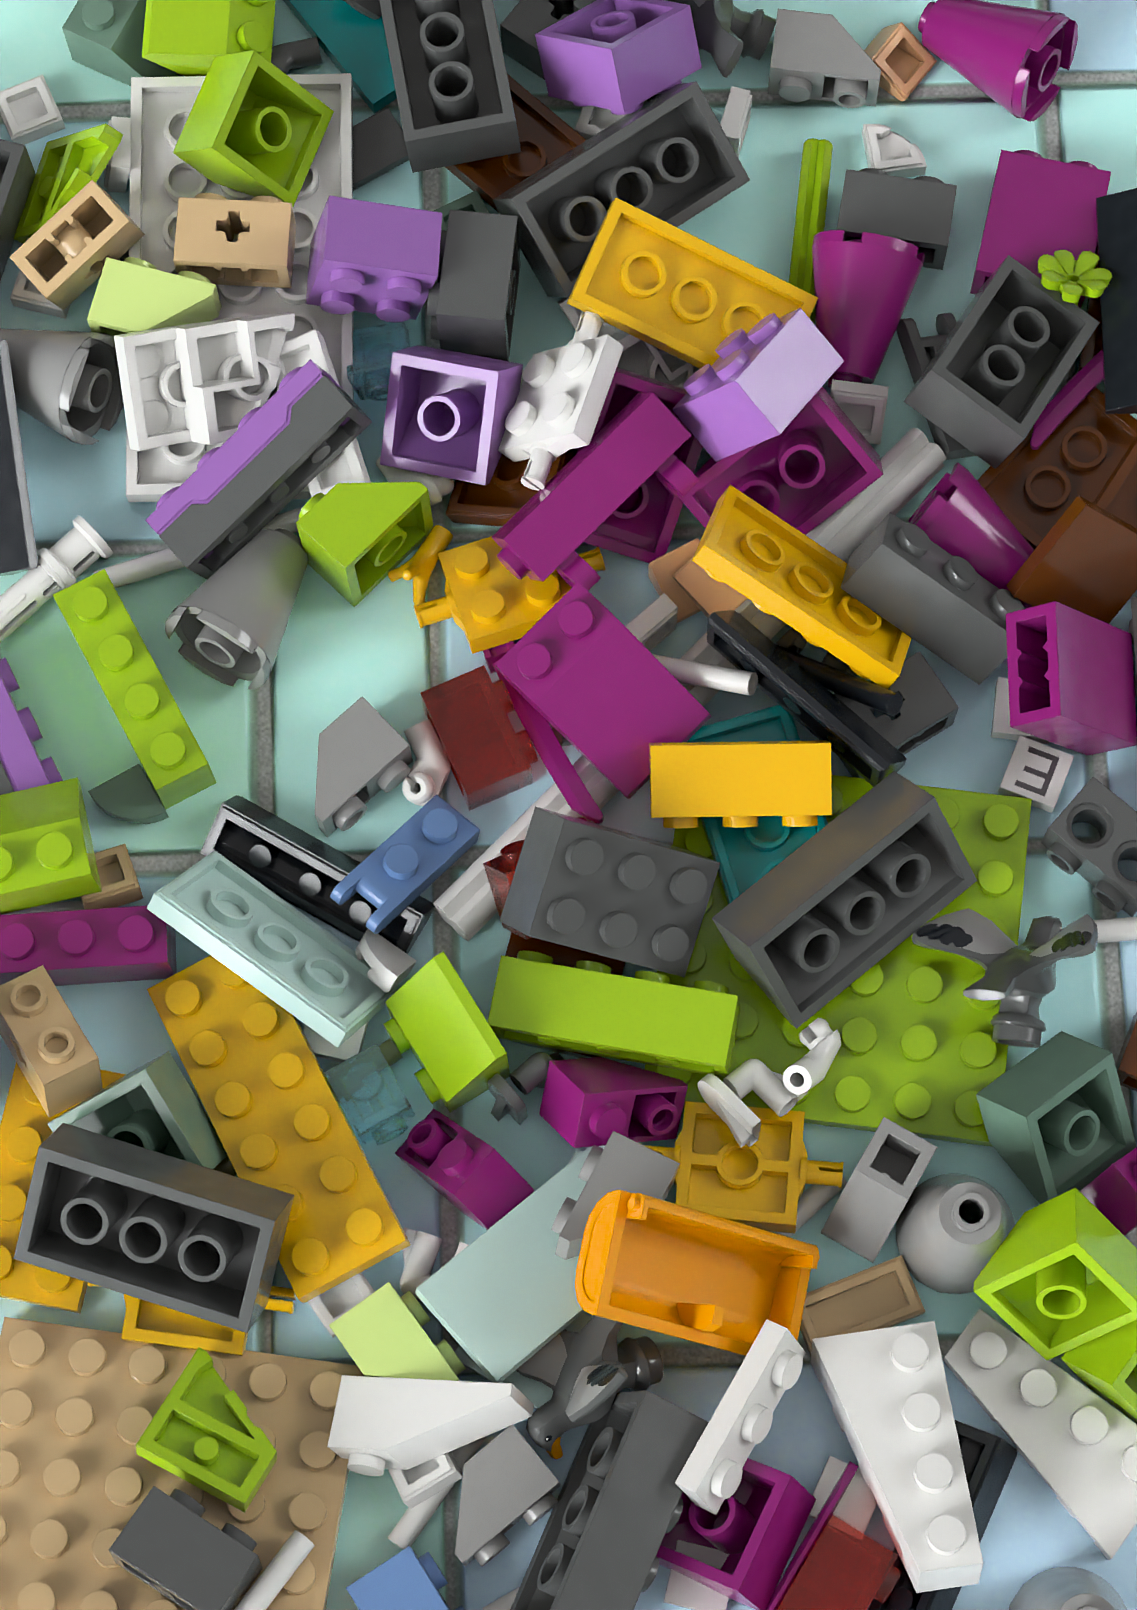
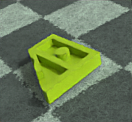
[14,123,123,244]
[136,1347,277,1513]

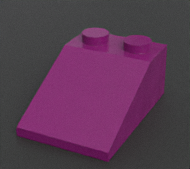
[576,367,703,563]
[677,386,884,535]
[495,582,712,800]
[656,1458,816,1610]

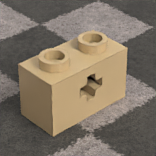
[9,180,145,310]
[173,193,296,288]
[0,965,103,1118]

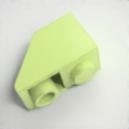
[87,257,222,336]
[329,1282,466,1381]

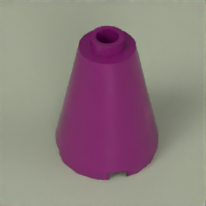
[918,0,1078,122]
[812,230,925,388]
[908,462,1034,608]

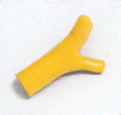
[388,525,453,605]

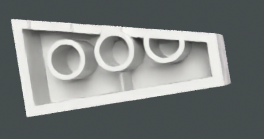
[811,1321,984,1593]

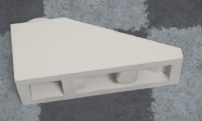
[327,1375,534,1476]

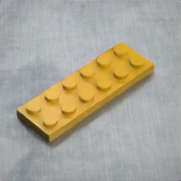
[147,955,411,1303]

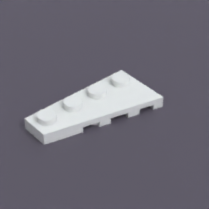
[942,1309,1137,1560]

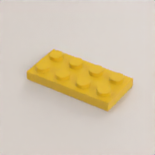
[567,198,818,369]
[692,485,912,689]
[0,1062,126,1314]

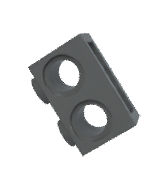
[1041,777,1137,917]

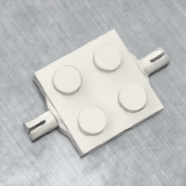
[498,311,624,491]

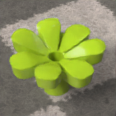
[1038,250,1112,306]

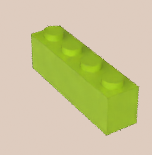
[53,569,217,810]
[488,951,740,1078]

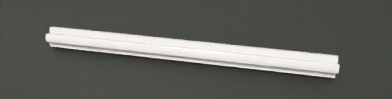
[433,428,947,941]

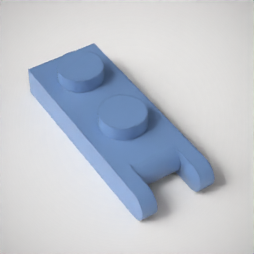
[330,794,480,934]

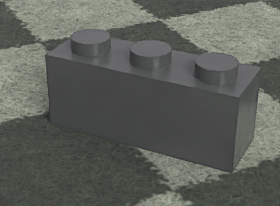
[840,512,1026,685]

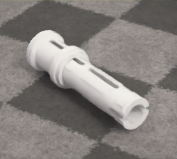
[0,515,113,643]

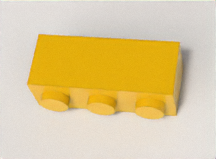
[649,740,832,828]

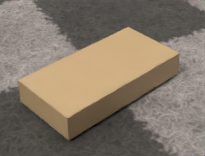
[800,1255,926,1356]

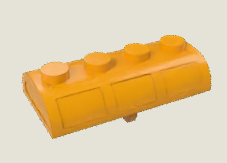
[575,1190,820,1356]

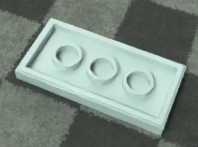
[147,851,401,1048]
[416,1145,606,1383]

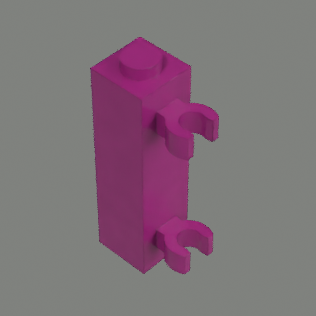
[491,392,699,591]

